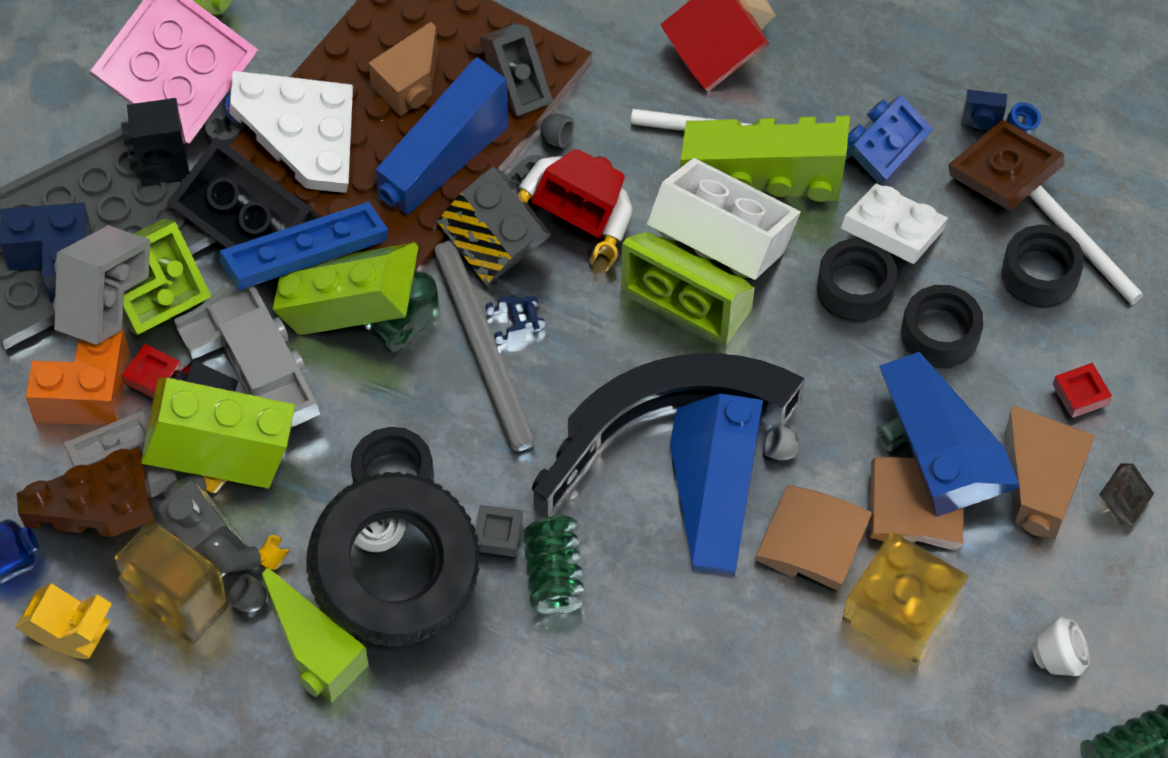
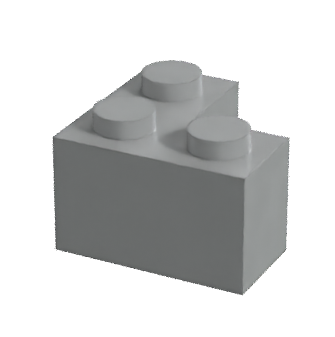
[53,225,150,345]

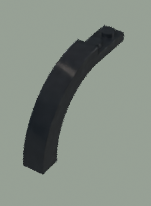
[531,353,805,518]

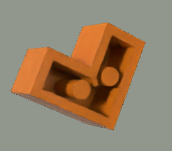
[26,327,130,426]

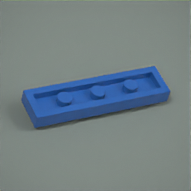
[219,202,388,291]

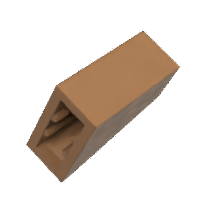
[1005,405,1095,540]

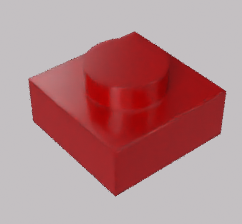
[121,344,182,399]
[1052,362,1112,418]

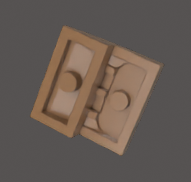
[869,457,964,551]
[754,485,873,591]

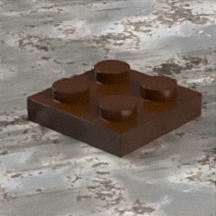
[948,119,1064,211]

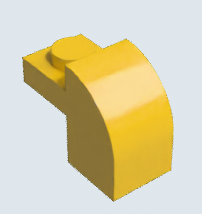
[14,583,112,659]

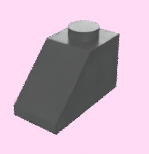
[479,24,553,116]

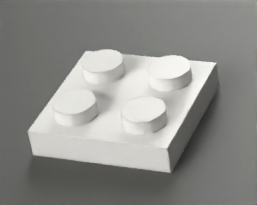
[841,183,948,264]

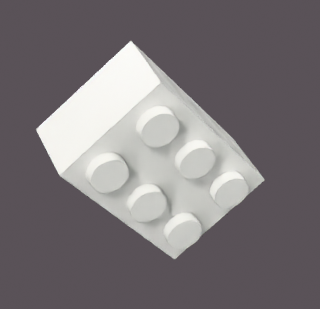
[647,158,801,280]

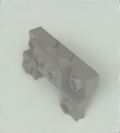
[174,280,320,428]

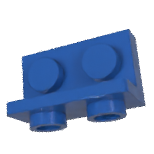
[846,95,933,184]

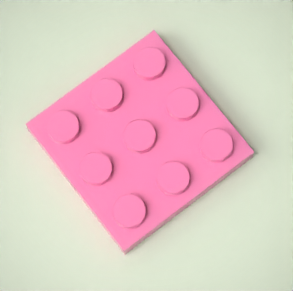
[89,0,258,146]

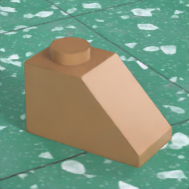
[368,22,438,116]

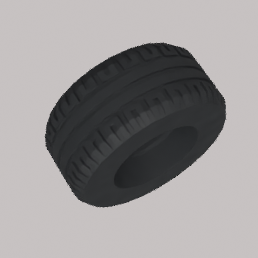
[306,472,480,647]

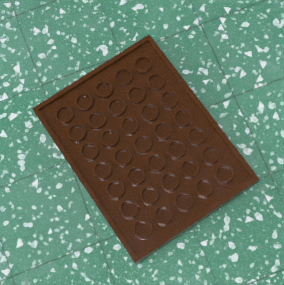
[229,0,592,282]

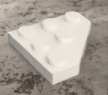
[229,71,353,193]

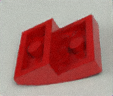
[660,0,769,92]

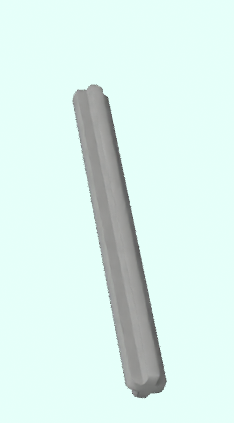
[434,240,534,452]

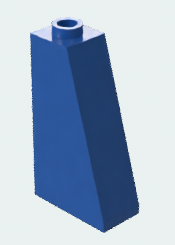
[376,57,508,215]

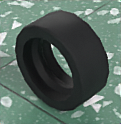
[1002,224,1084,306]
[817,238,898,320]
[902,285,983,367]
[350,427,434,482]

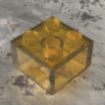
[114,521,229,645]
[842,531,969,665]

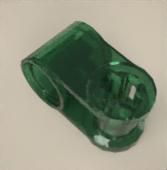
[363,272,440,352]

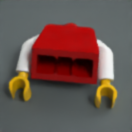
[518,149,633,272]

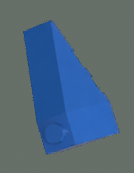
[879,352,1020,517]
[669,393,763,575]

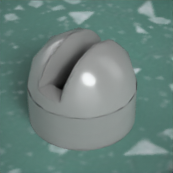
[763,424,799,461]

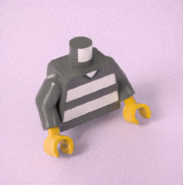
[157,474,290,580]

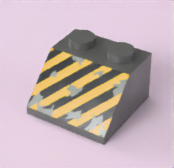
[437,166,551,286]

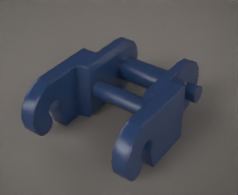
[485,295,546,344]

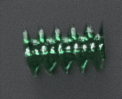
[523,515,584,615]
[1080,704,1168,758]

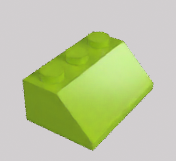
[621,231,755,345]
[273,242,419,335]
[140,378,295,489]

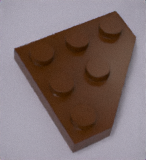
[17,446,155,537]

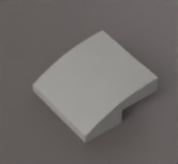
[64,410,177,497]

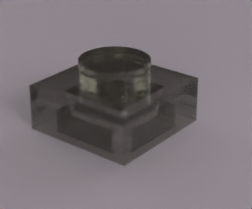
[1099,463,1154,525]

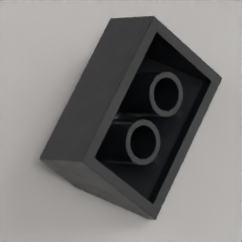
[167,137,323,248]

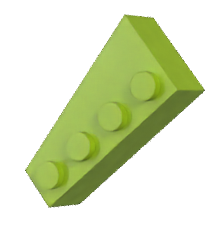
[680,115,850,202]

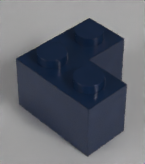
[0,202,92,303]

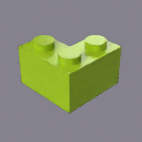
[122,218,212,335]

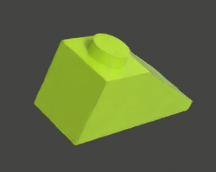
[262,568,369,703]

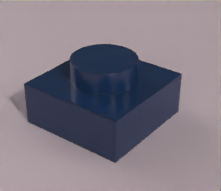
[961,89,1007,130]

